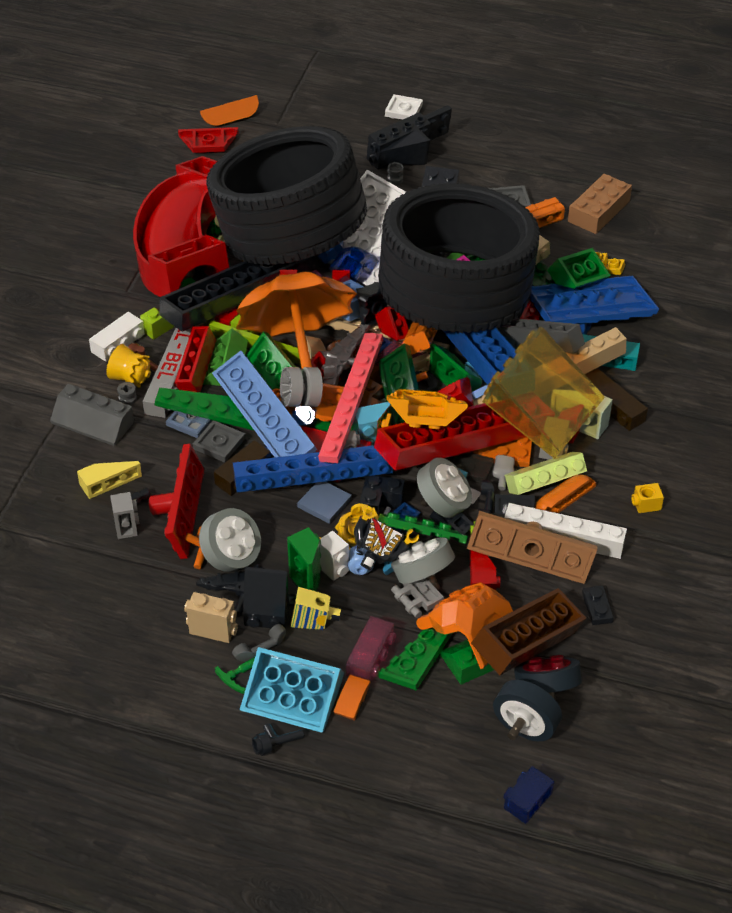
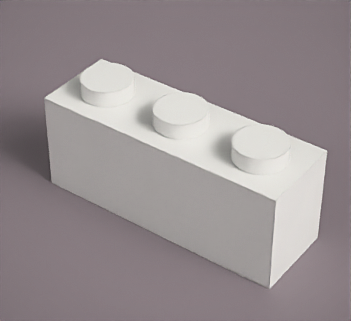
[89,312,145,362]

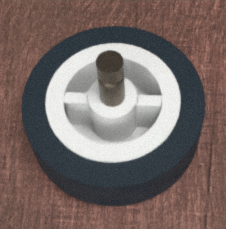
[493,680,562,741]

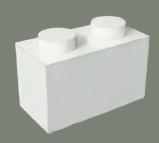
[320,531,349,581]

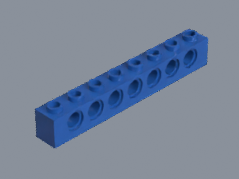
[233,445,393,493]

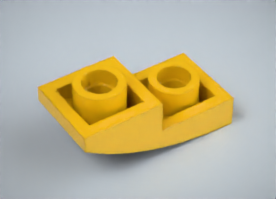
[596,252,625,275]

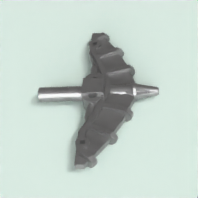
[320,324,370,386]

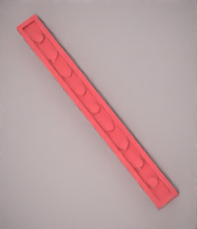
[318,333,383,463]

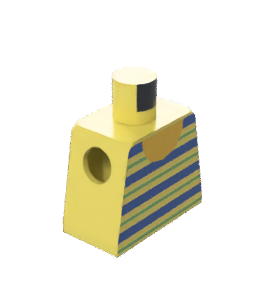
[291,587,341,630]

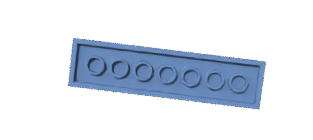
[212,351,318,457]

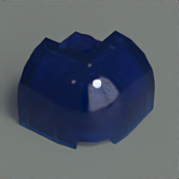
[329,246,379,282]

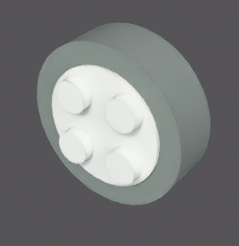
[417,458,472,518]
[199,508,261,572]
[391,538,455,590]

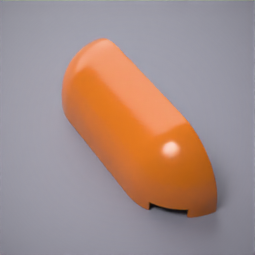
[200,95,259,126]
[534,474,596,513]

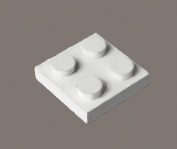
[385,94,423,120]

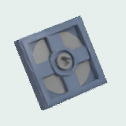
[166,411,213,438]

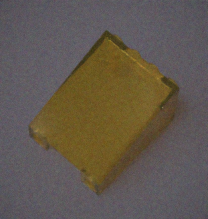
[482,326,605,459]

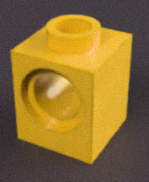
[631,483,664,513]

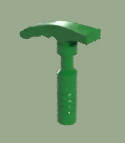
[215,657,255,694]

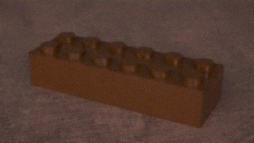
[471,588,587,675]

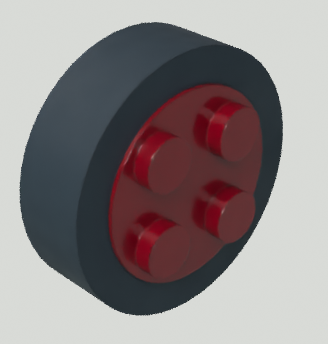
[514,655,582,699]

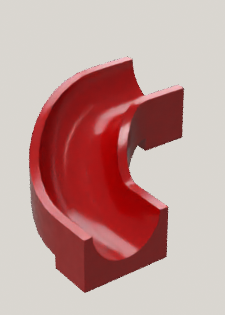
[133,156,229,297]

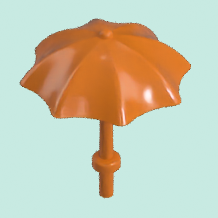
[236,272,357,410]

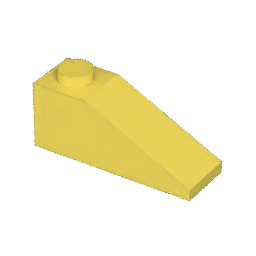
[77,461,142,499]

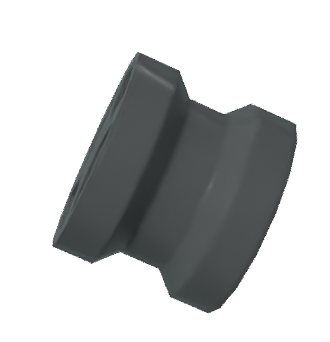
[117,382,137,405]

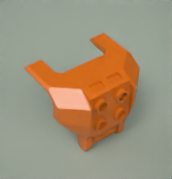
[416,583,513,669]

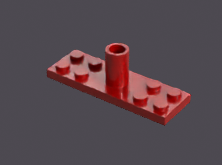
[149,443,205,559]

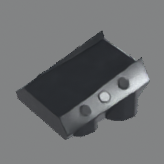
[356,282,387,326]

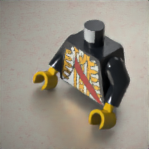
[354,505,419,570]

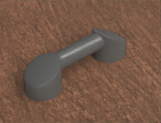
[232,624,286,662]

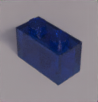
[503,766,554,824]

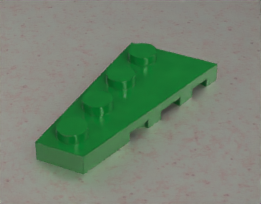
[378,512,468,544]

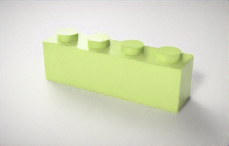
[505,452,587,495]

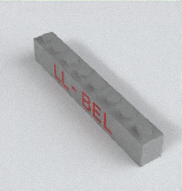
[143,320,209,418]

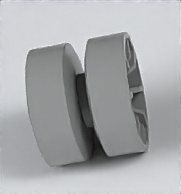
[280,367,323,407]

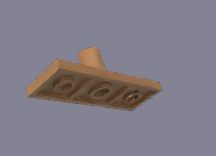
[467,511,598,584]

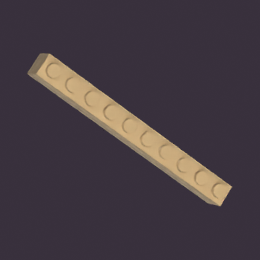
[473,327,626,406]

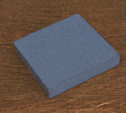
[297,481,352,524]

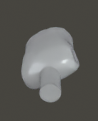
[492,455,515,490]

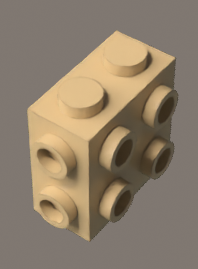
[184,592,238,643]

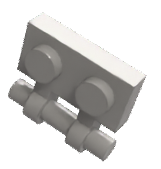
[391,578,444,618]

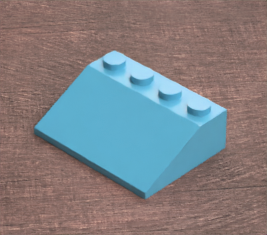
[240,647,344,733]

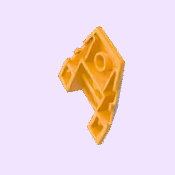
[387,389,468,429]

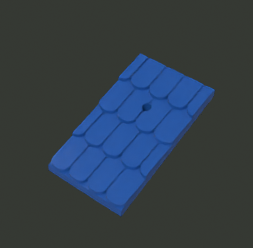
[530,275,659,324]

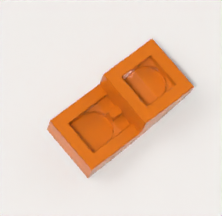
[333,675,370,720]

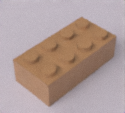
[568,174,632,234]

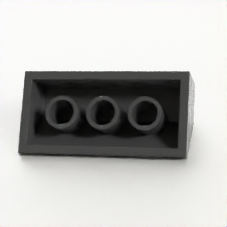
[50,384,134,446]

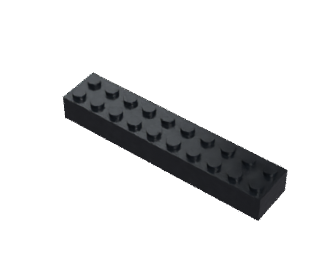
[160,255,317,332]

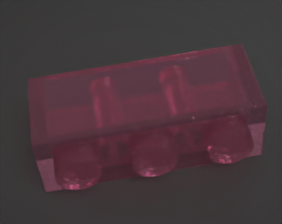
[346,616,396,683]

